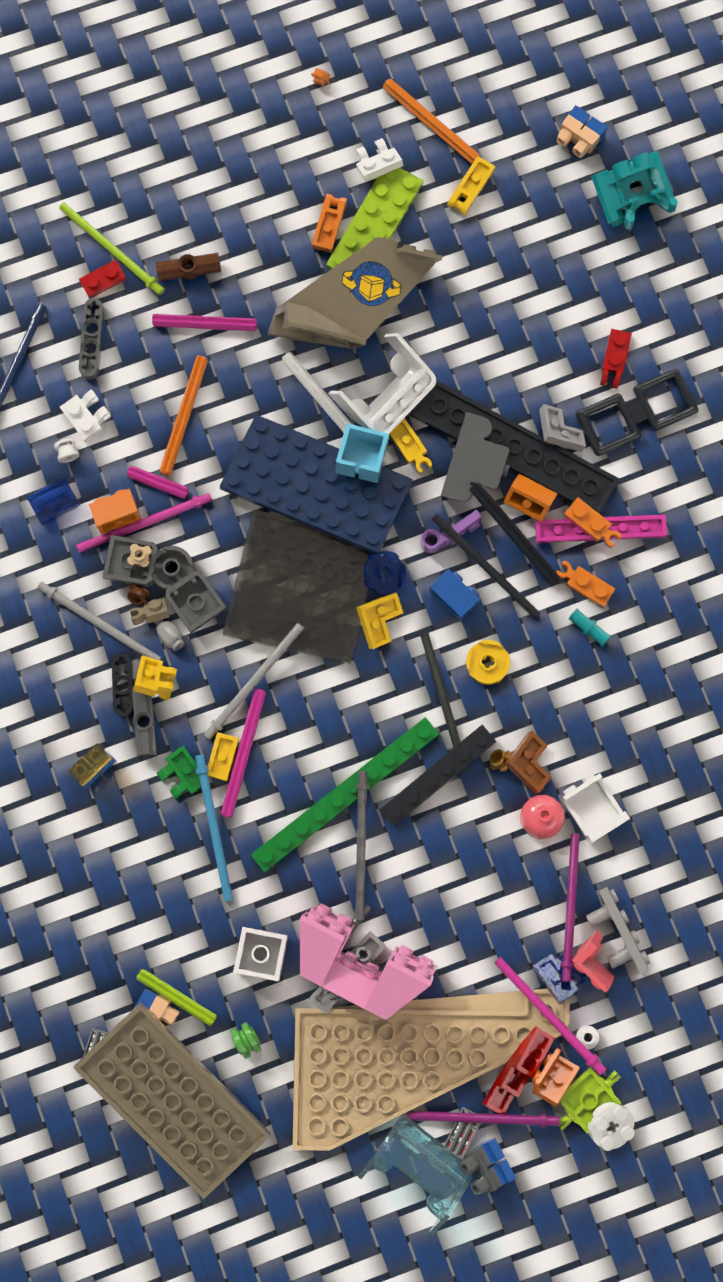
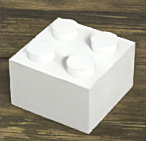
[233,927,288,981]

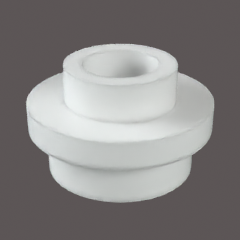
[576,1026,599,1049]

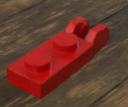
[600,328,632,389]

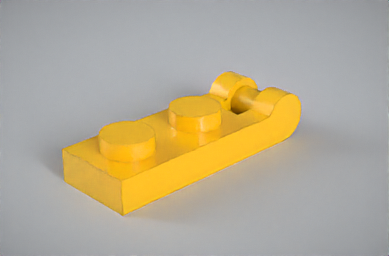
[447,156,496,216]

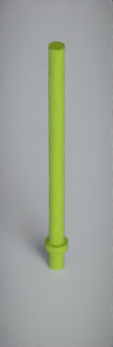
[59,202,165,295]

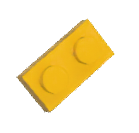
[207,732,239,781]

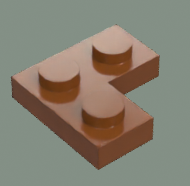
[505,731,551,794]

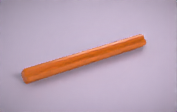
[383,79,480,164]
[160,355,208,476]

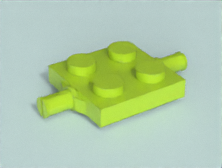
[560,1067,621,1134]

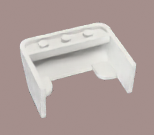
[328,333,436,433]

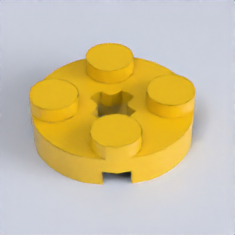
[466,640,510,685]

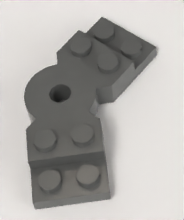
[103,535,227,633]

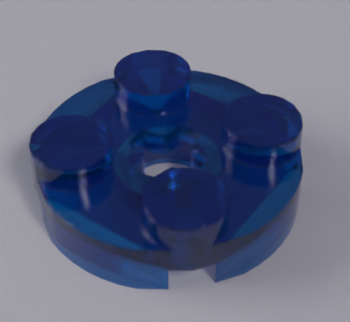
[364,551,406,595]

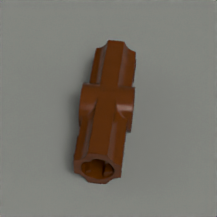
[156,253,221,282]

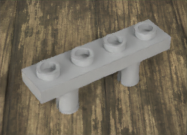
[586,887,651,974]
[309,931,387,1014]

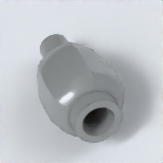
[154,619,184,651]

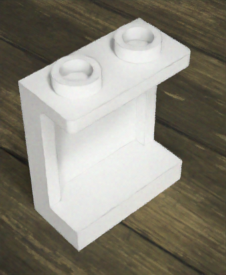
[561,773,630,844]

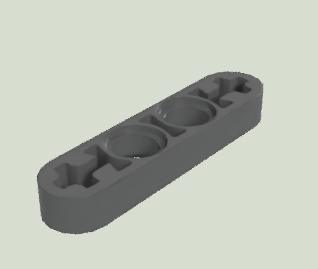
[78,298,104,380]

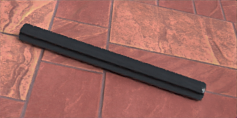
[469,482,561,586]

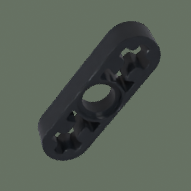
[112,653,134,718]

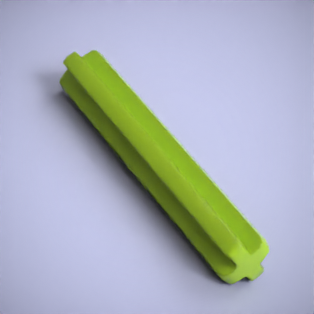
[136,969,217,1026]

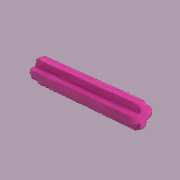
[127,466,188,499]

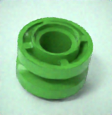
[231,1022,262,1059]

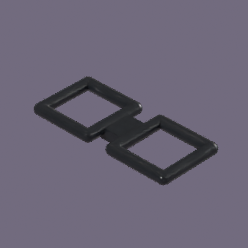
[576,369,699,456]

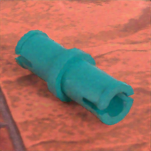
[569,608,611,647]

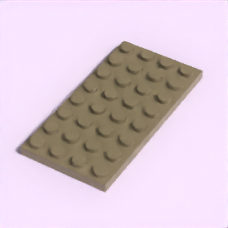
[74,1002,271,1199]

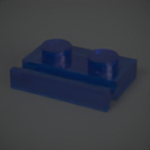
[26,477,80,526]

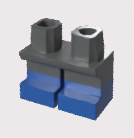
[459,1138,516,1195]

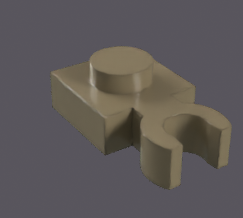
[129,597,170,625]

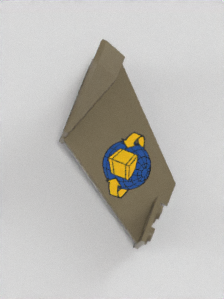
[268,237,443,349]

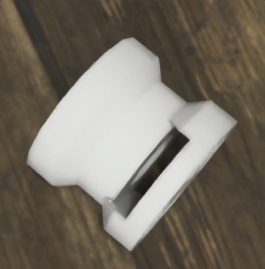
[54,438,79,463]

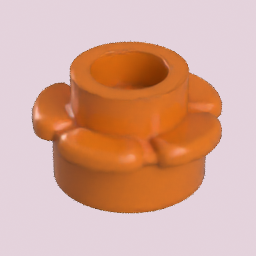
[311,68,331,86]

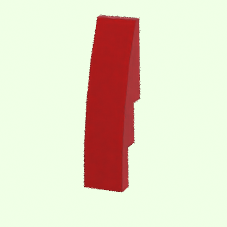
[482,1026,555,1114]

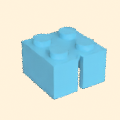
[335,424,389,483]

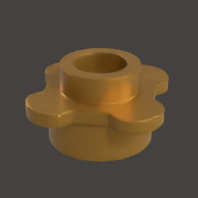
[489,749,512,772]

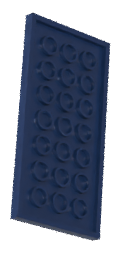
[220,414,413,555]

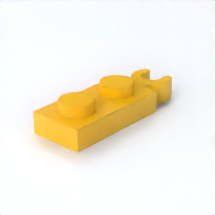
[389,418,432,475]

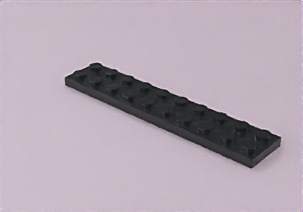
[410,380,620,514]

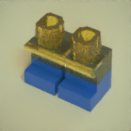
[68,743,117,790]

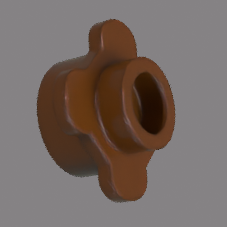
[127,583,149,605]

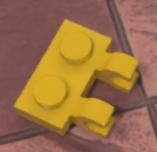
[133,656,177,700]

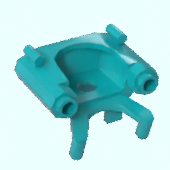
[591,151,678,229]

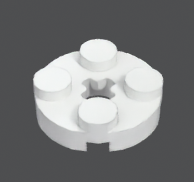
[588,1102,635,1151]

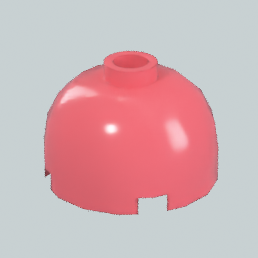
[520,795,565,840]

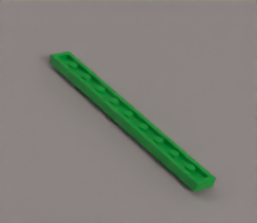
[251,717,439,872]

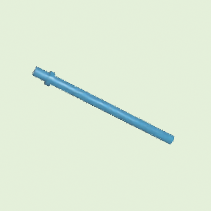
[195,754,233,902]

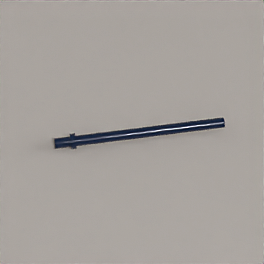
[0,304,47,409]

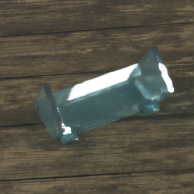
[358,1117,473,1236]

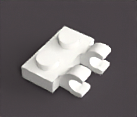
[356,138,403,182]
[60,390,111,442]

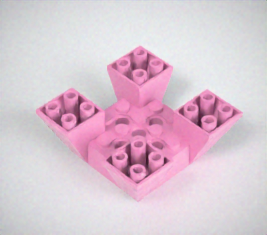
[300,904,436,1020]

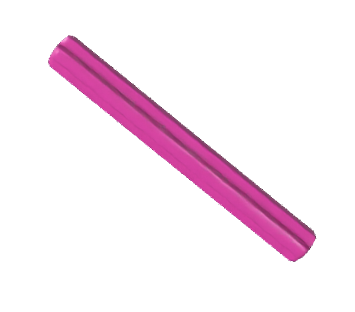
[152,314,257,331]

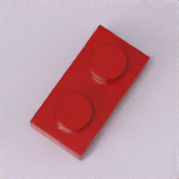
[79,260,127,299]

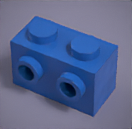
[429,569,480,622]

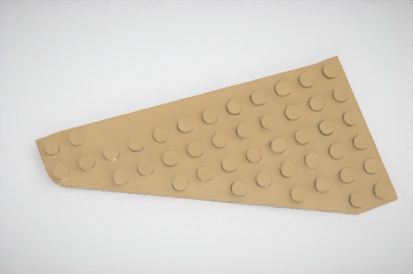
[293,989,570,1151]

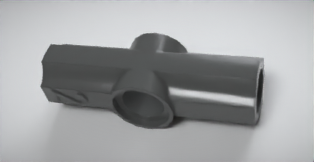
[132,690,157,757]

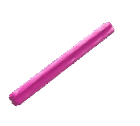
[221,689,266,818]

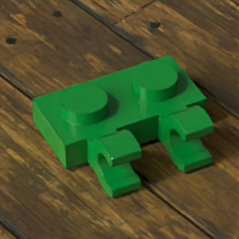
[156,746,210,800]

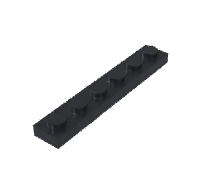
[379,724,497,827]

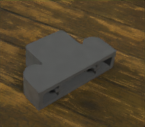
[441,412,510,503]

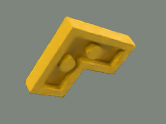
[356,593,403,649]

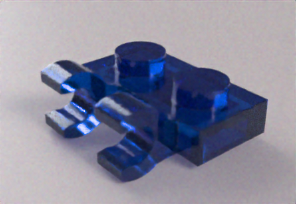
[533,953,588,1005]

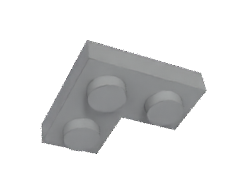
[539,404,586,452]

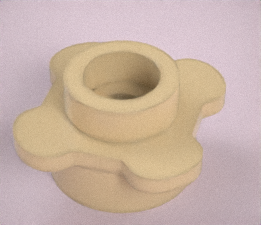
[127,544,152,567]

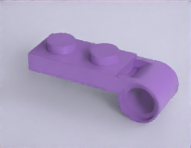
[421,510,482,553]

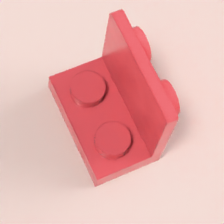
[572,930,615,993]

